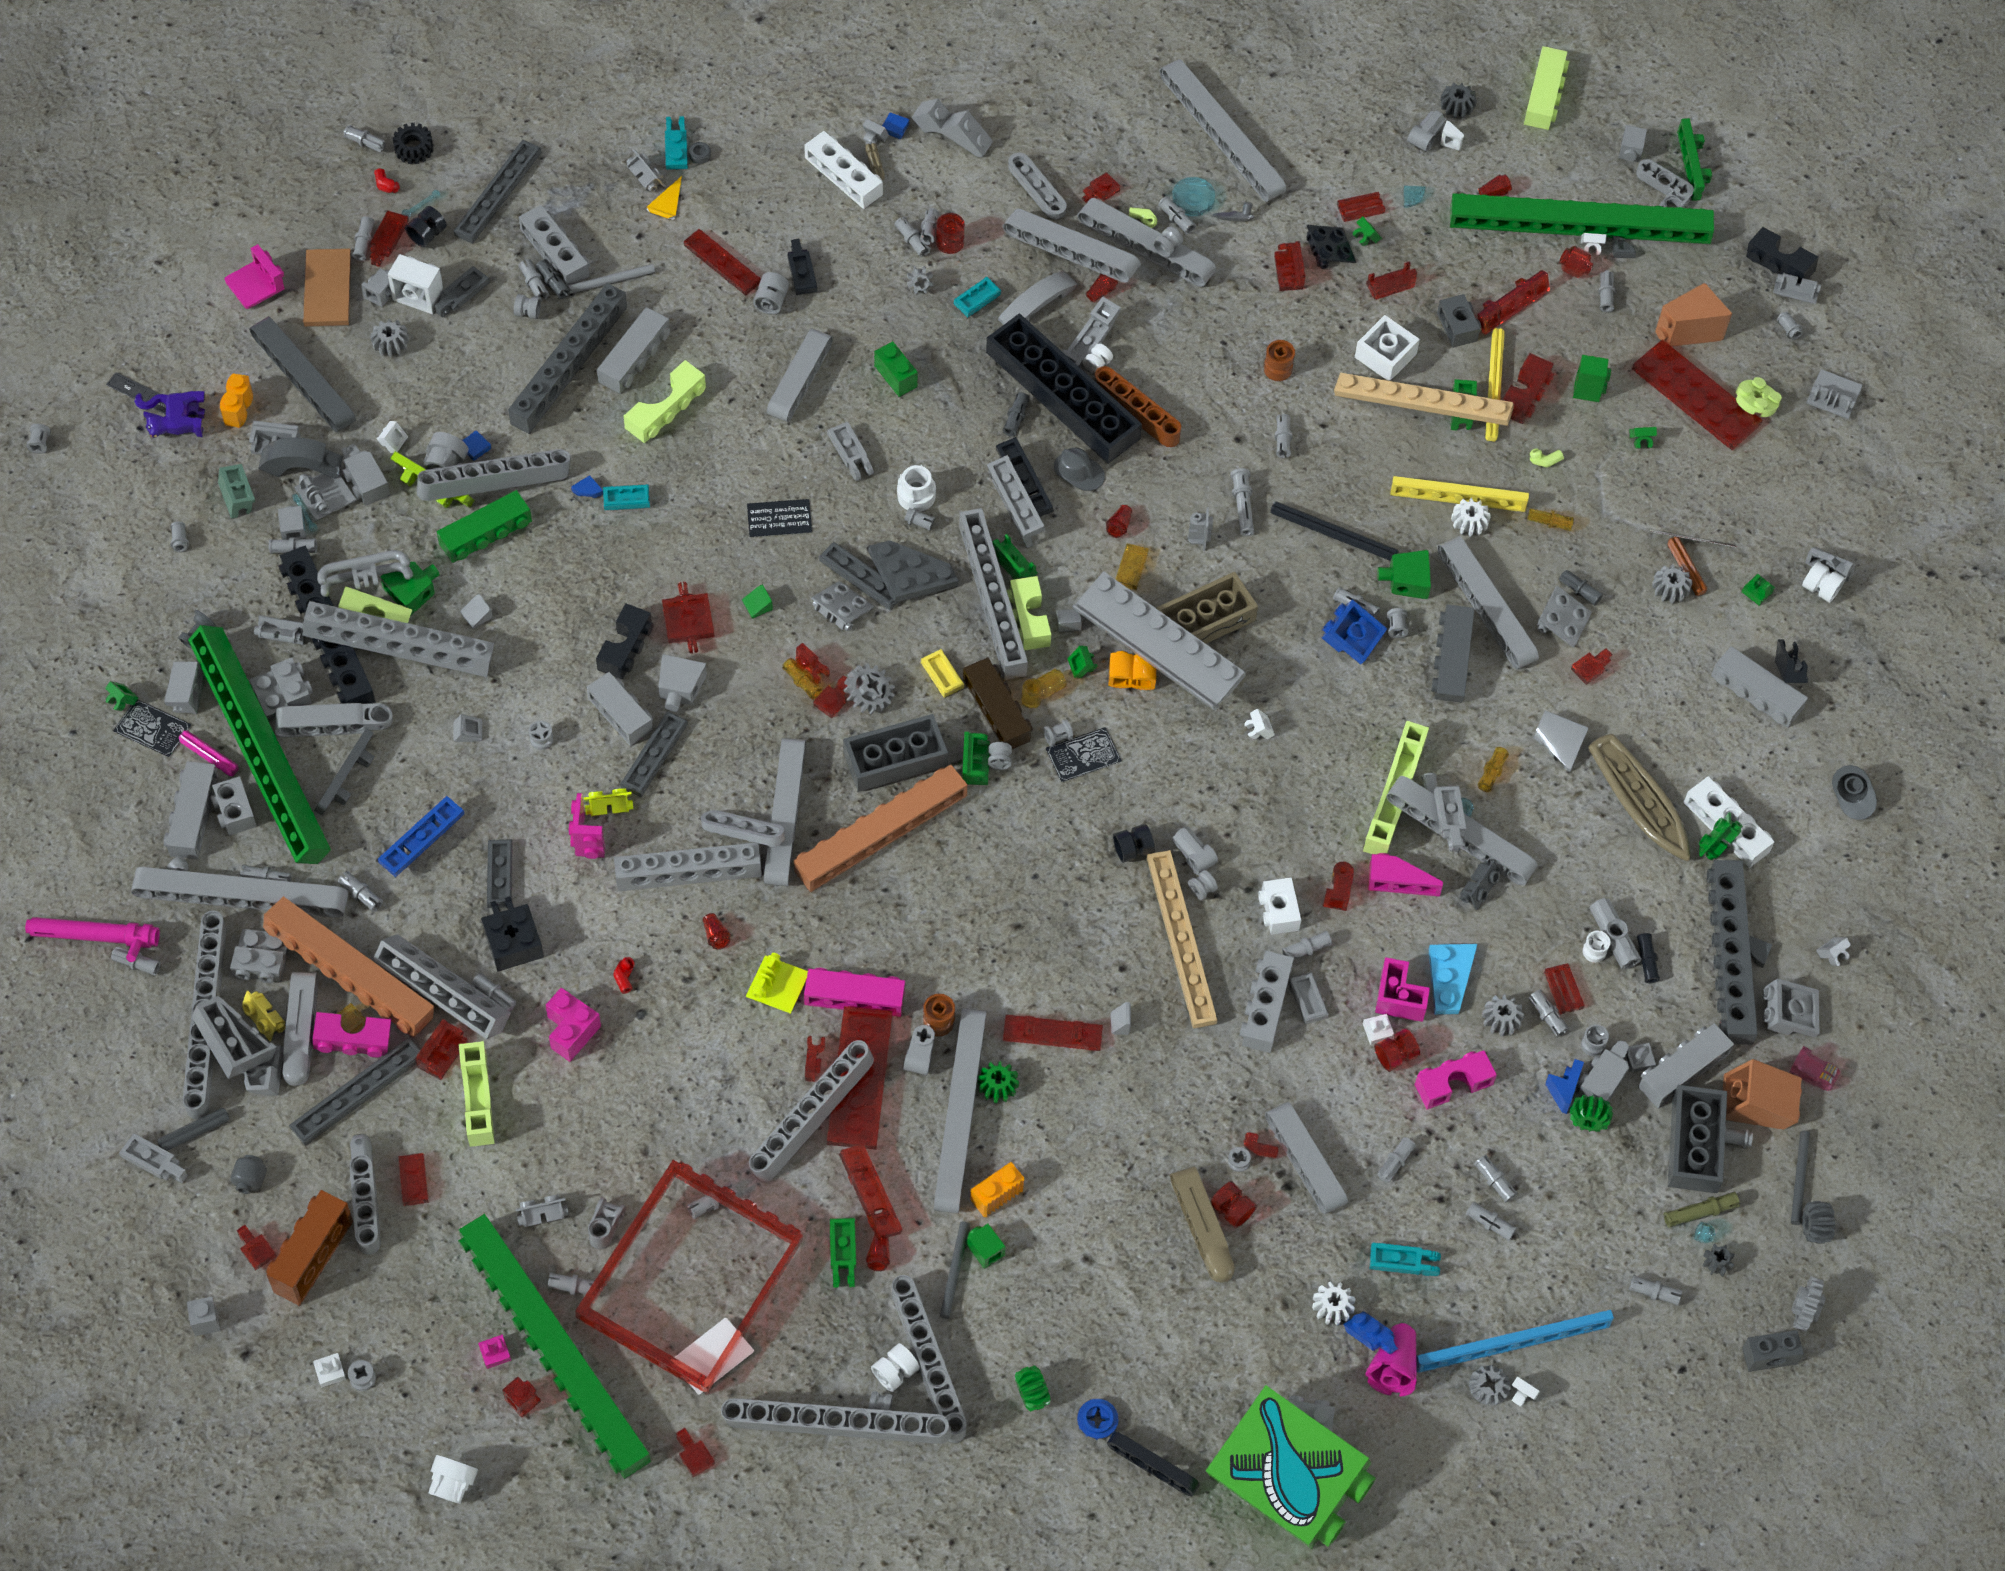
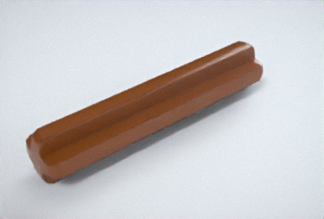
[1667,536,1707,596]

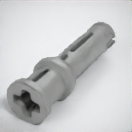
[1230,468,1255,536]

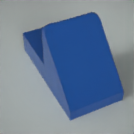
[1545,1059,1584,1114]

